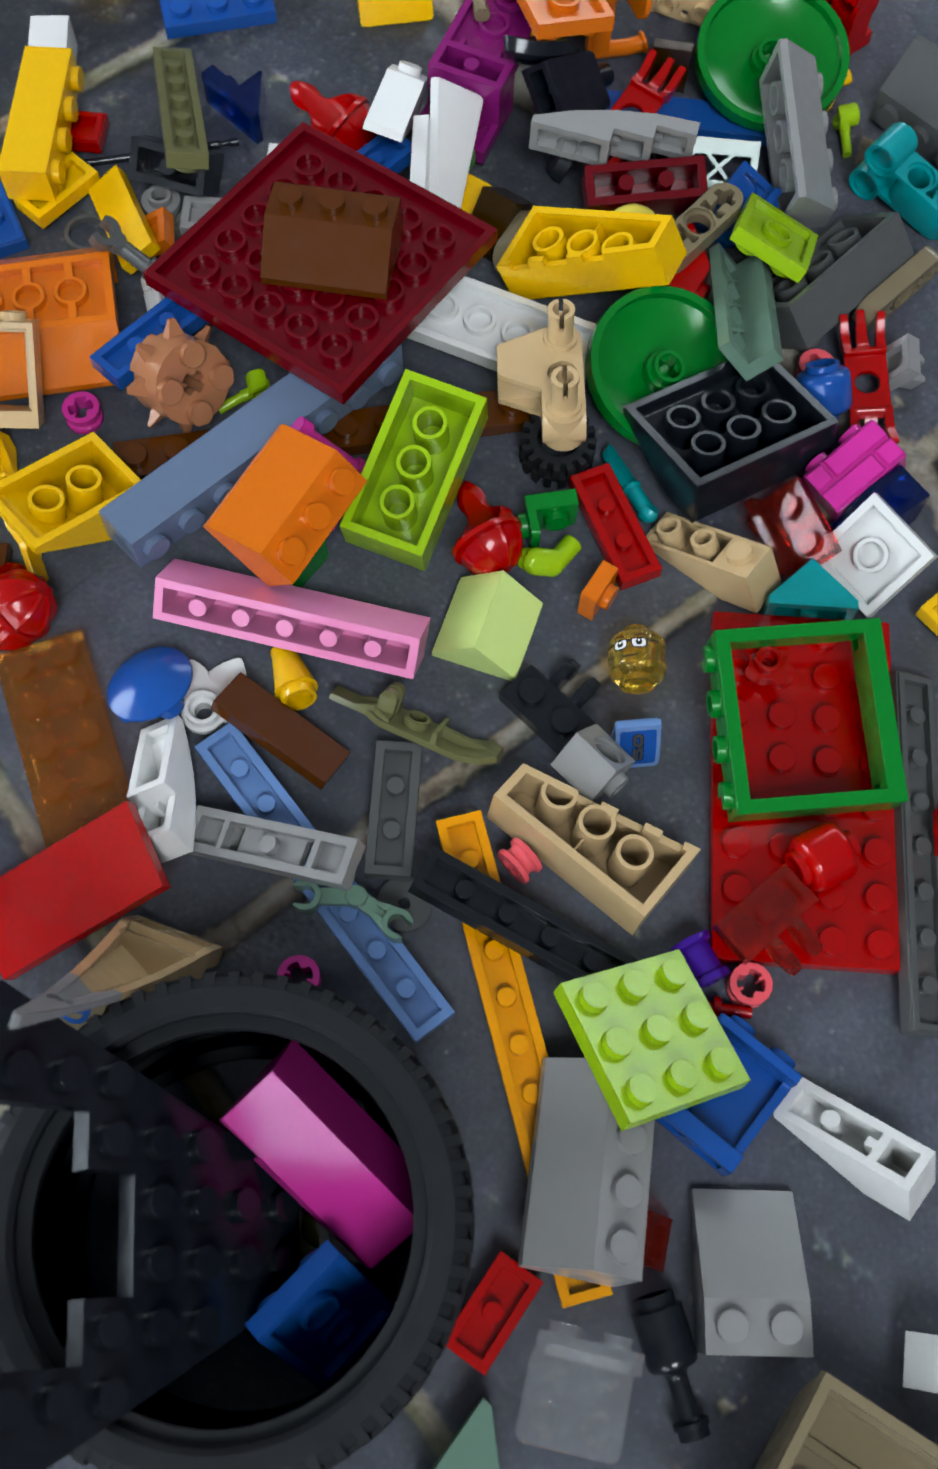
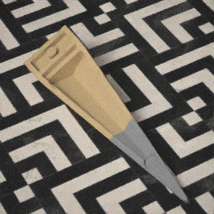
[9,914,225,1030]

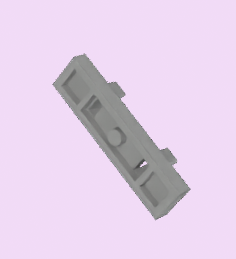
[188,805,366,891]

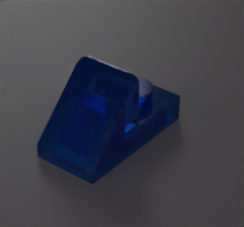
[201,64,266,145]

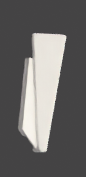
[410,77,483,209]

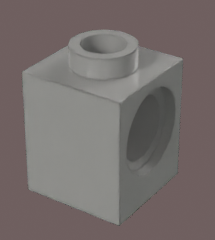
[551,723,636,801]

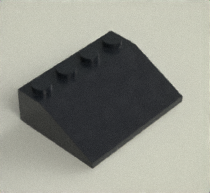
[623,361,840,523]

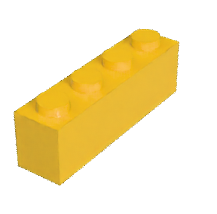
[0,46,84,202]

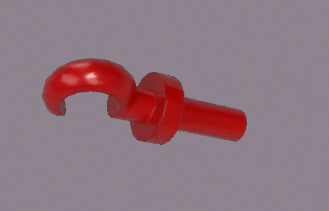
[708,996,752,1019]

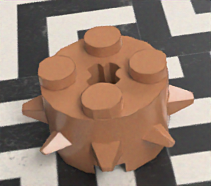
[126,318,234,433]

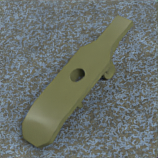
[328,682,503,765]

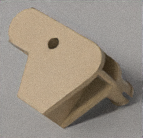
[497,299,587,451]

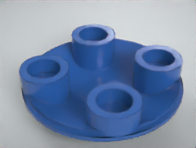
[107,647,193,723]

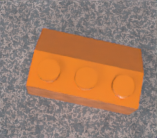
[203,424,367,586]

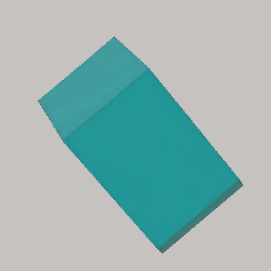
[760,558,859,620]

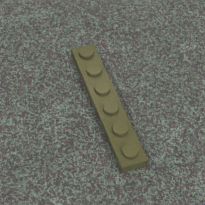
[153,47,209,173]

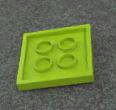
[553,949,751,1132]

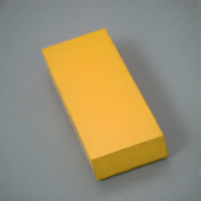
[88,165,160,275]

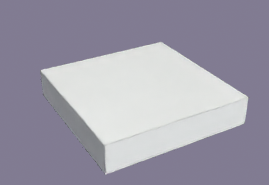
[809,492,938,617]

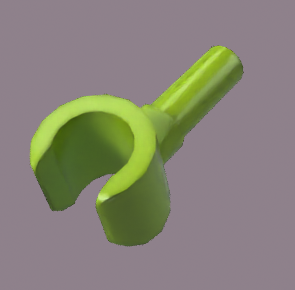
[832,102,860,158]
[219,369,270,414]

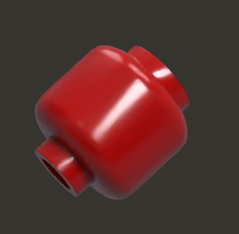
[785,822,861,892]

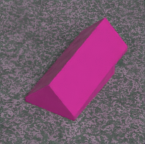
[219,1040,414,1269]

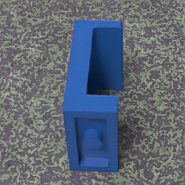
[655,1013,802,1177]

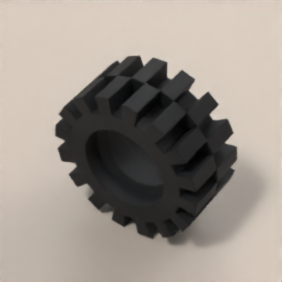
[519,414,597,489]

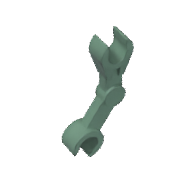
[293,880,414,943]

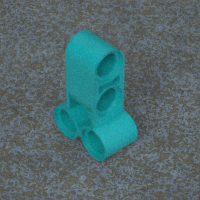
[848,122,938,240]

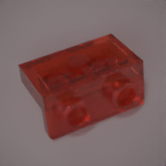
[744,476,843,576]

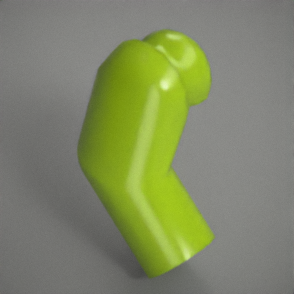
[518,535,582,577]

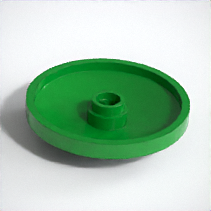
[694,0,850,132]
[585,286,729,446]

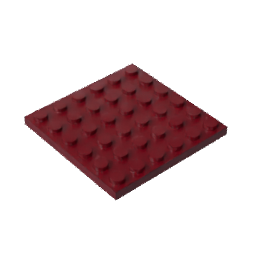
[143,122,498,405]

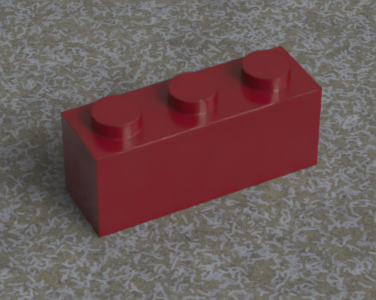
[581,155,708,215]

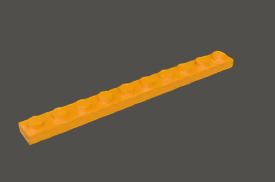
[436,810,613,1308]

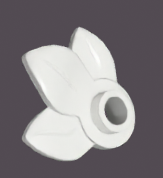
[181,657,247,735]

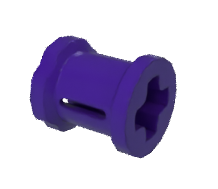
[670,929,732,990]

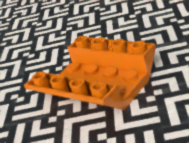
[0,248,120,401]

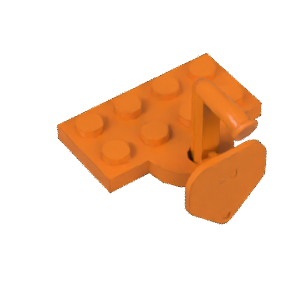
[516,0,652,59]

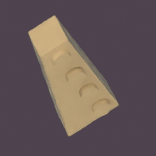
[487,763,701,936]

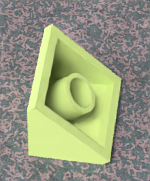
[432,570,543,681]

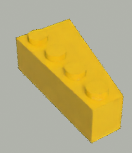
[496,206,687,299]

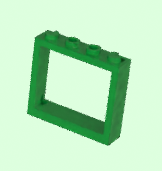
[701,618,909,822]

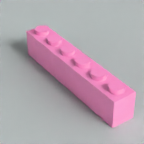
[153,558,431,679]

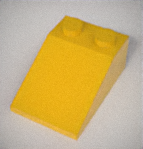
[0,431,141,554]

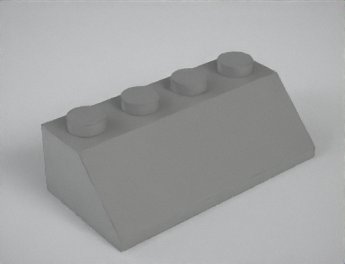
[759,38,838,228]
[518,1057,655,1287]

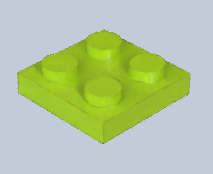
[730,192,819,283]

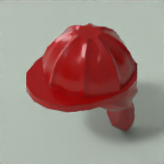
[289,81,376,151]
[452,481,523,575]
[0,562,57,651]

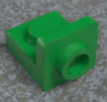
[516,489,579,548]

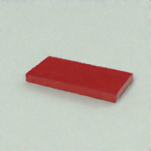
[0,801,171,980]

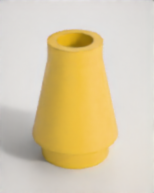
[270,647,318,711]

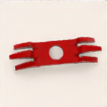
[588,48,687,165]
[839,309,899,444]

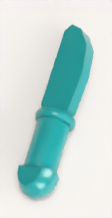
[602,444,658,523]

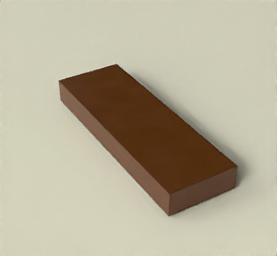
[211,672,350,790]

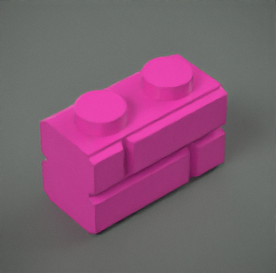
[803,420,906,522]

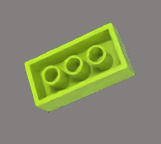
[339,369,488,571]

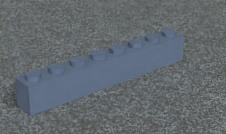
[98,344,404,568]

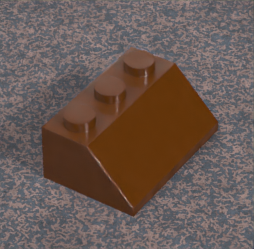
[260,181,403,300]

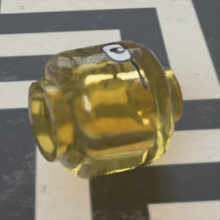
[608,624,667,694]

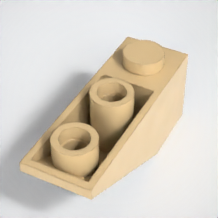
[646,512,782,613]

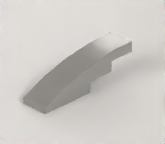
[529,110,701,165]

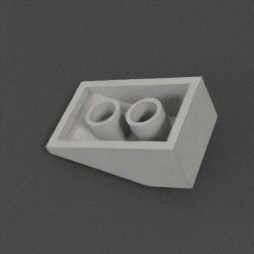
[690,1188,814,1358]

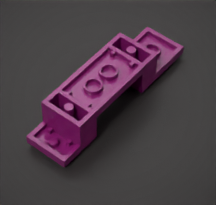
[412,0,535,164]

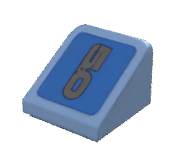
[611,717,662,768]

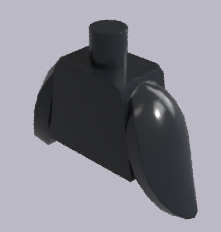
[503,35,614,183]

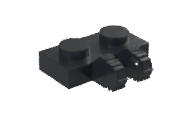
[499,659,601,755]

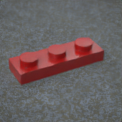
[568,462,662,591]

